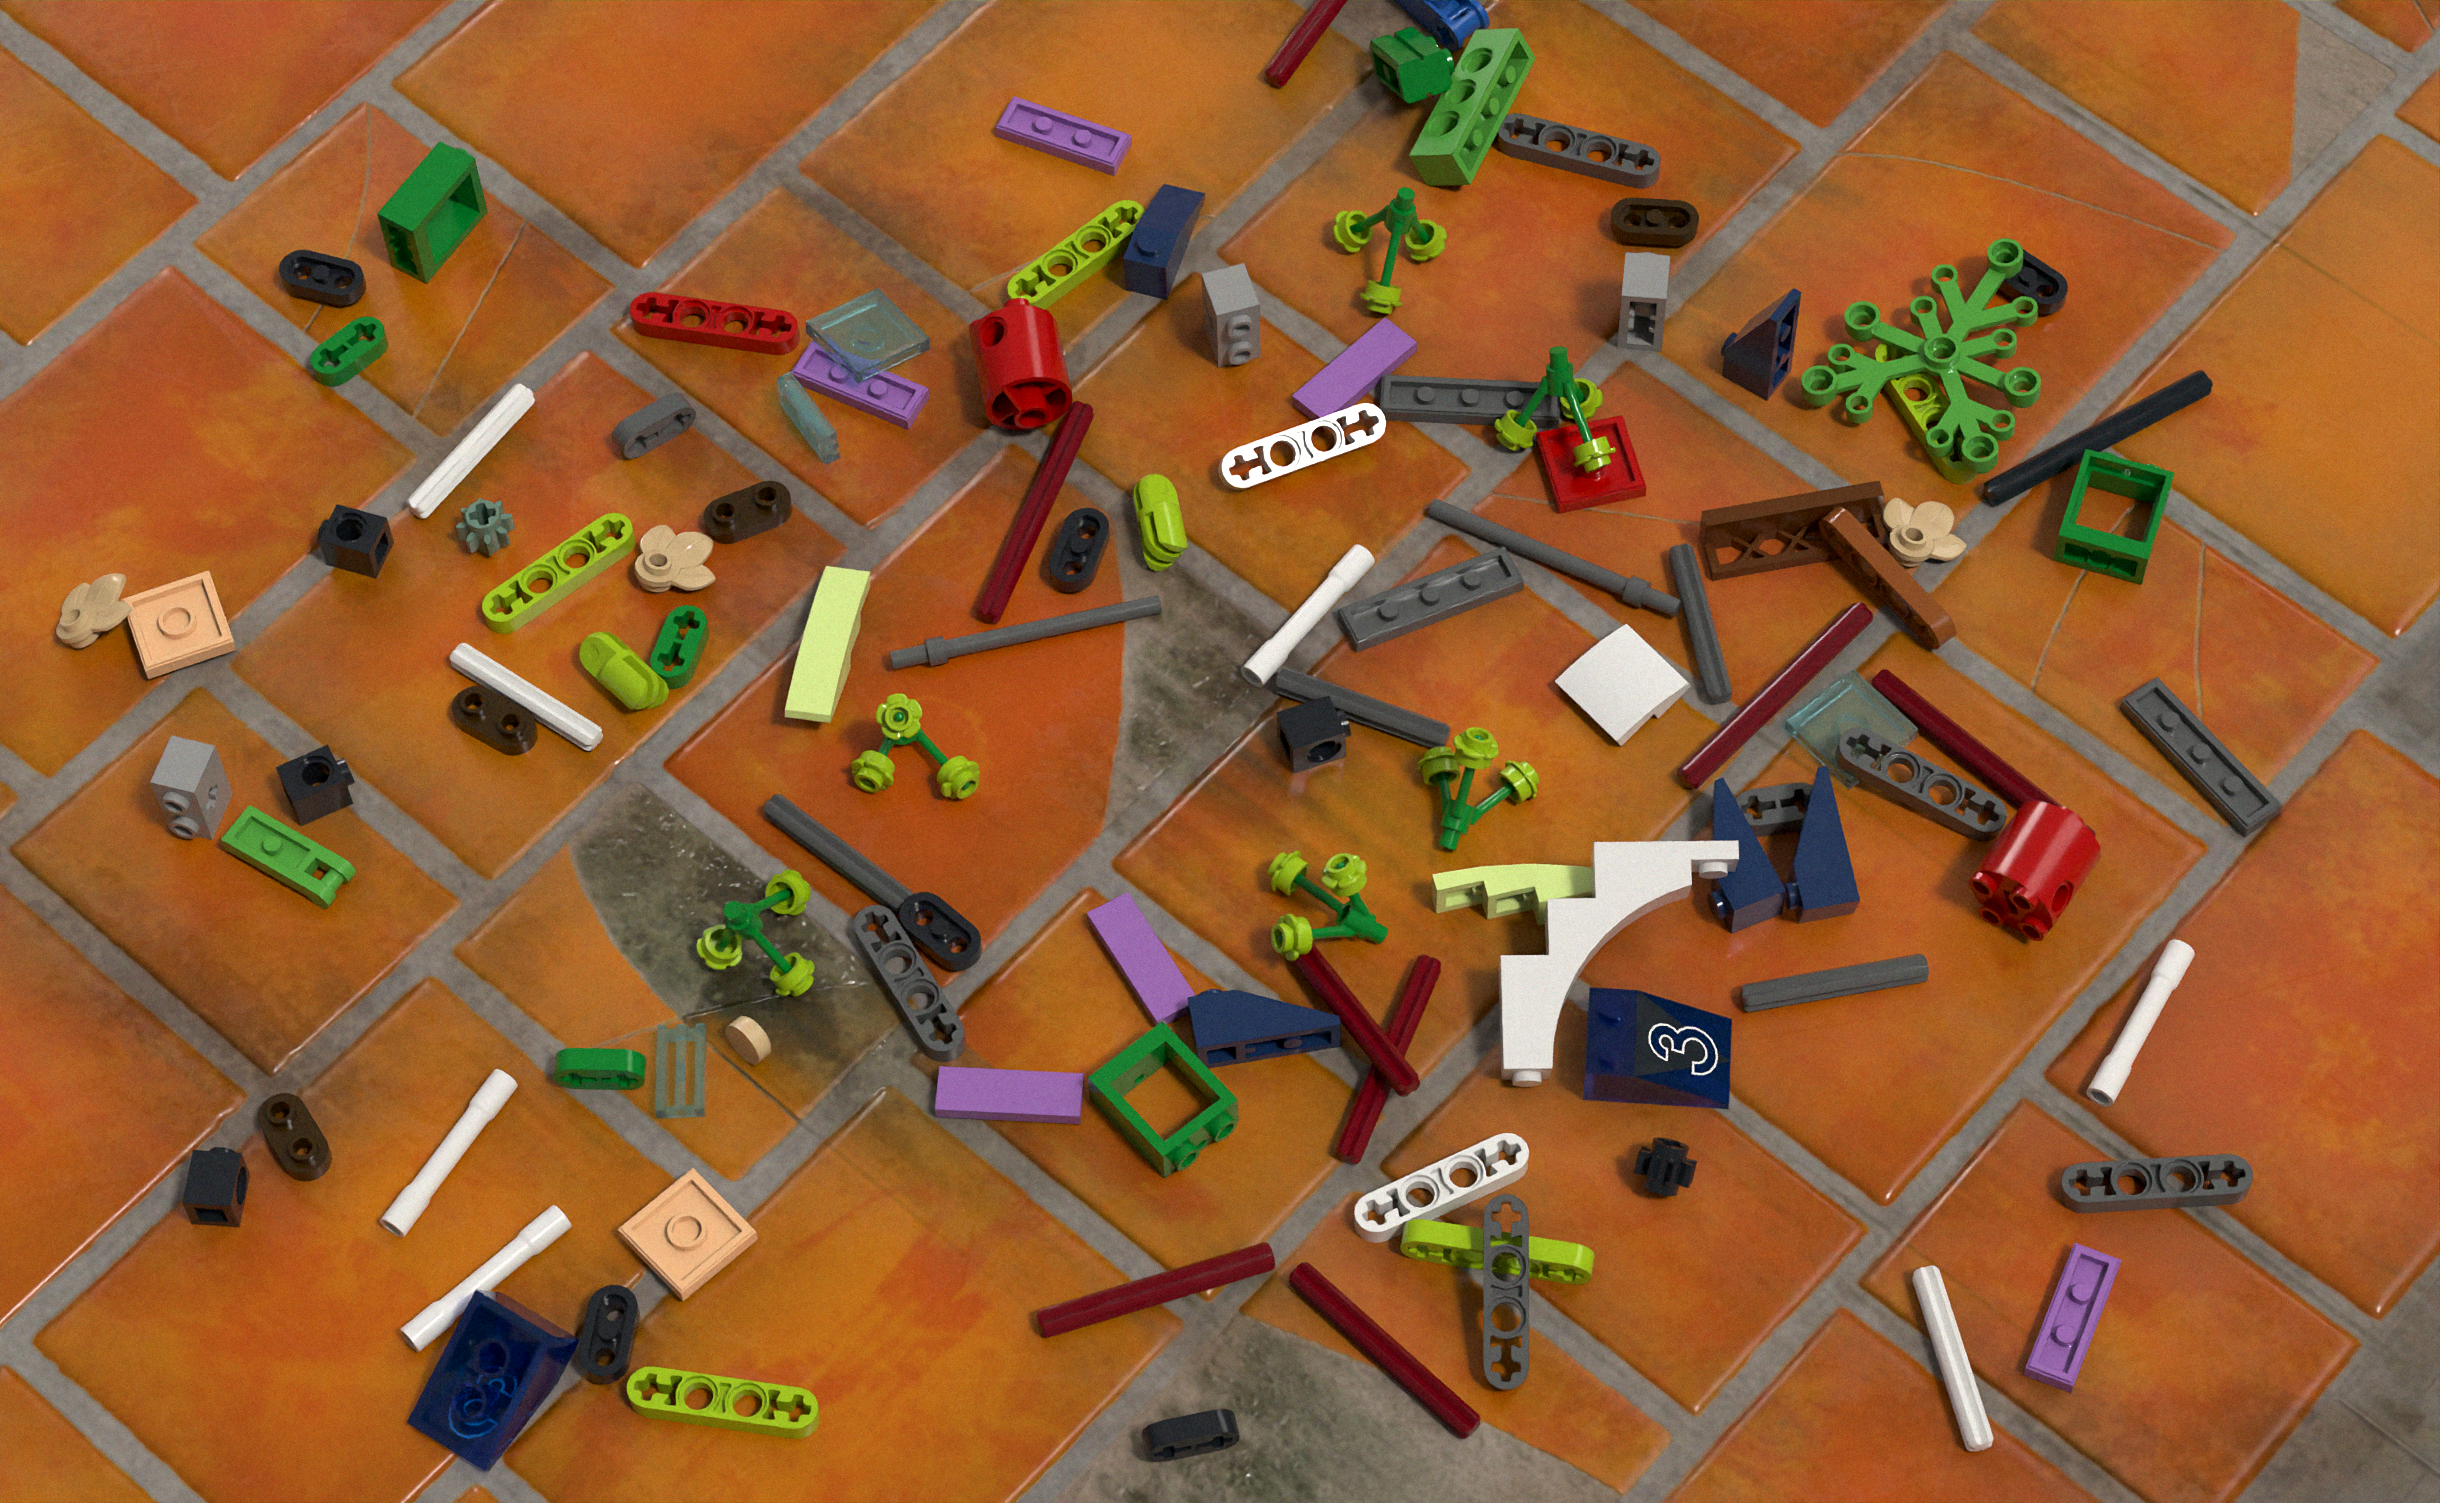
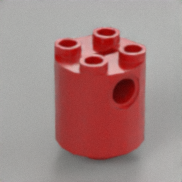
[969,298,1073,430]
[1968,800,2101,941]

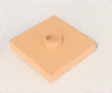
[121,570,237,679]
[618,1168,758,1301]

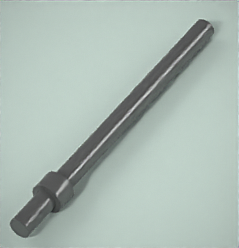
[1428,498,1682,617]
[889,595,1162,670]

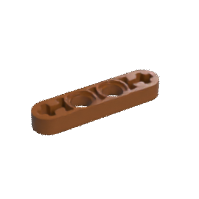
[1819,507,1956,650]

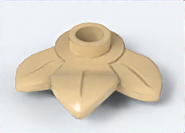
[1882,498,1967,567]
[634,525,716,592]
[56,573,133,648]

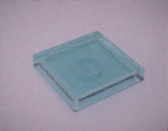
[806,288,930,383]
[1785,669,1918,790]

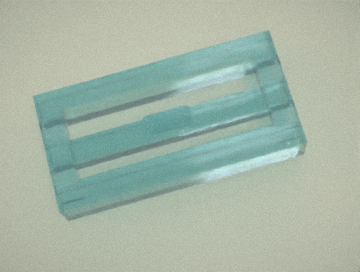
[776,371,840,465]
[655,1023,707,1118]

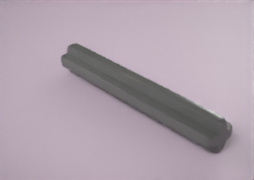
[1668,543,1732,705]
[1275,667,1451,748]
[763,794,913,915]
[1740,954,1929,1012]

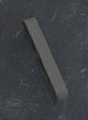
[1496,113,1661,189]
[1835,727,2007,841]
[854,905,966,1062]
[2058,1154,2253,1213]
[1483,1194,1529,1391]

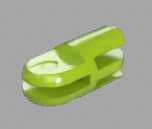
[1133,474,1188,571]
[579,632,669,710]

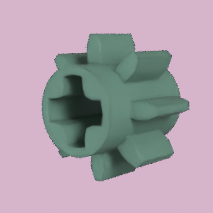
[456,498,515,556]

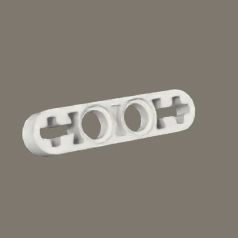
[1218,403,1386,491]
[1354,1133,1529,1243]

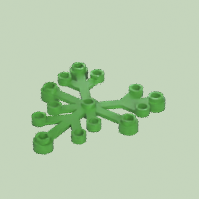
[1801,238,2041,474]

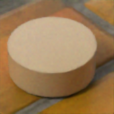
[726,1016,771,1065]

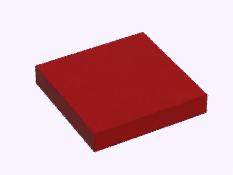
[1535,415,1647,514]

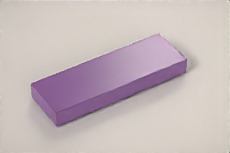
[996,96,1132,176]
[1292,317,1417,429]
[790,341,930,430]
[1087,892,1196,1026]
[935,1066,1085,1124]
[2024,1243,2122,1393]

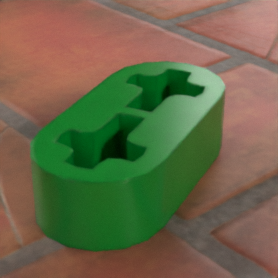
[310,316,388,387]
[650,605,709,689]
[553,1048,647,1090]

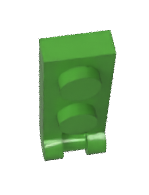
[221,805,356,909]

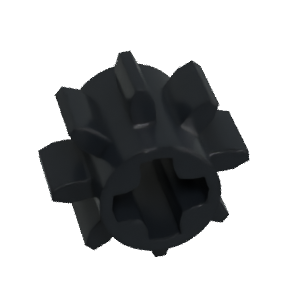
[1633,1137,1697,1196]

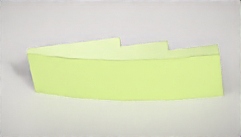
[785,566,870,723]
[1431,864,1592,925]

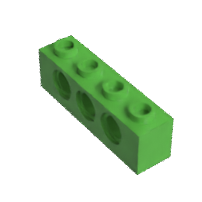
[1409,28,1536,185]

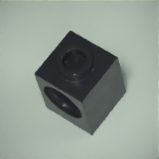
[317,504,394,579]
[1277,695,1351,774]
[276,744,355,826]
[182,1147,250,1227]

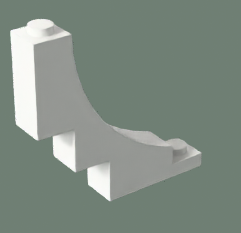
[1498,840,1739,1087]

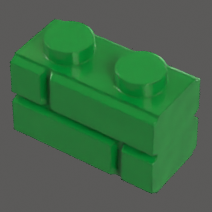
[1369,27,1455,104]

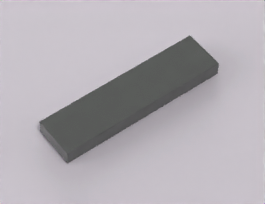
[1380,375,1560,429]
[1338,546,1524,653]
[2120,677,2283,838]

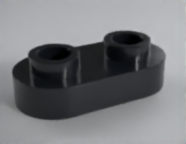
[1986,249,2068,315]
[279,250,366,306]
[1049,508,1110,592]
[899,892,982,971]
[578,1285,640,1384]

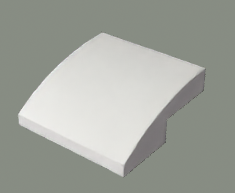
[1555,624,1691,746]

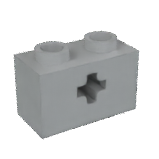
[1617,252,1670,352]
[1201,263,1261,368]
[150,735,233,840]

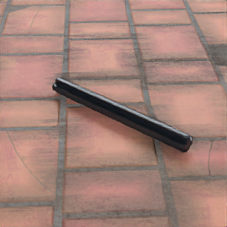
[1982,370,2213,506]

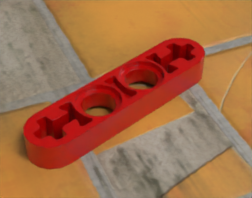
[630,292,800,355]

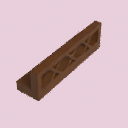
[1699,481,1890,581]

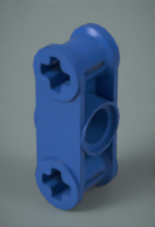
[1394,0,1490,52]

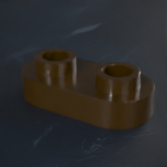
[1610,197,1699,246]
[704,481,792,544]
[452,686,538,756]
[258,1093,332,1182]

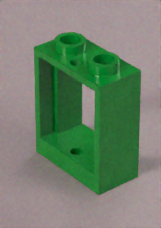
[377,141,488,284]
[2053,449,2175,584]
[1088,1021,1239,1179]

